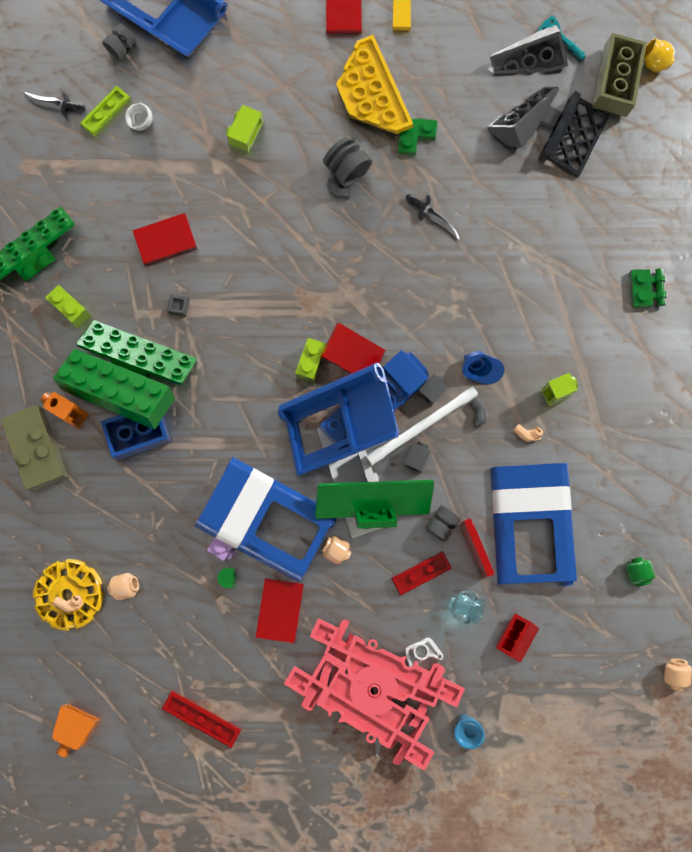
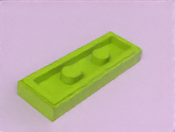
[80,85,131,137]

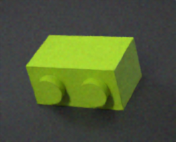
[226,105,264,152]
[45,284,91,328]
[295,338,326,384]
[541,372,578,407]

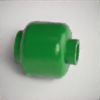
[626,557,655,587]

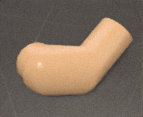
[513,424,543,442]
[53,595,83,613]

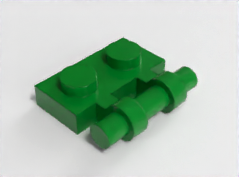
[630,268,667,308]

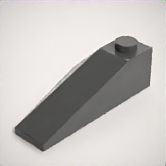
[489,25,568,74]
[487,86,559,148]

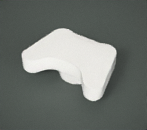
[405,638,443,667]

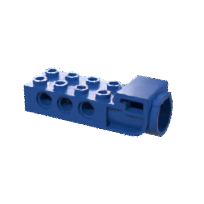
[320,350,429,449]

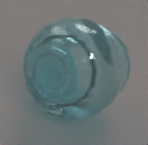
[449,590,485,625]

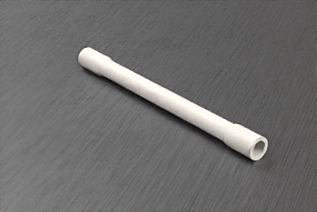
[364,387,478,466]

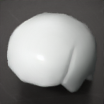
[125,102,153,131]

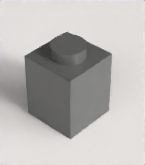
[418,374,448,406]
[403,442,431,474]

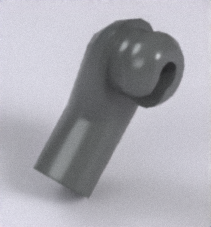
[327,177,351,197]
[470,398,487,427]

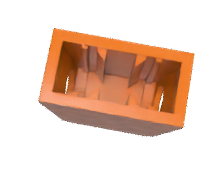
[41,392,89,429]
[52,704,101,758]

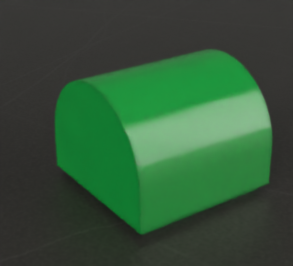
[217,568,236,589]

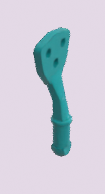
[538,16,586,60]

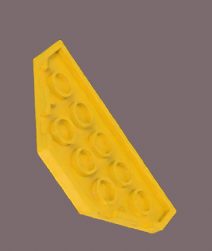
[336,35,413,134]

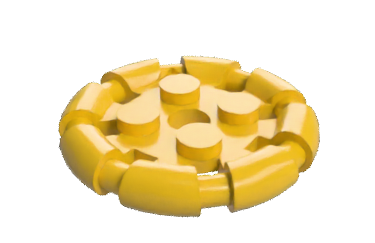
[33,559,104,631]

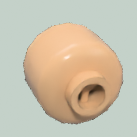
[321,535,351,564]
[108,573,139,601]
[664,659,692,691]

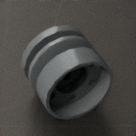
[323,136,372,187]

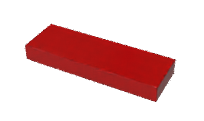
[391,551,452,596]

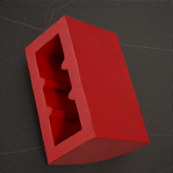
[496,613,540,663]

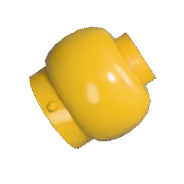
[644,38,675,72]

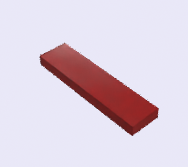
[162,690,242,748]

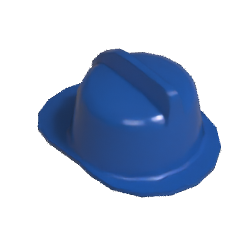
[462,351,505,384]

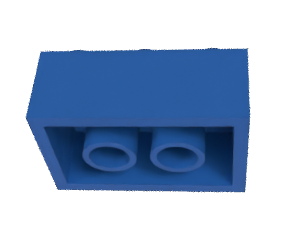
[100,415,172,461]

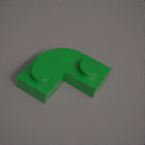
[398,118,438,155]

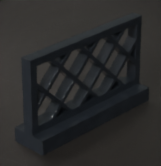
[539,91,610,177]

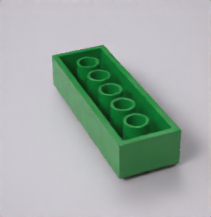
[53,348,175,430]

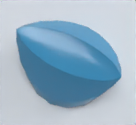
[454,714,485,749]

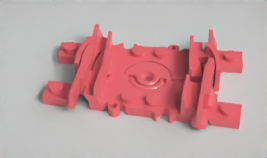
[284,618,465,771]

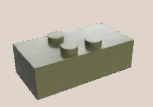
[592,33,647,117]
[1,404,69,492]

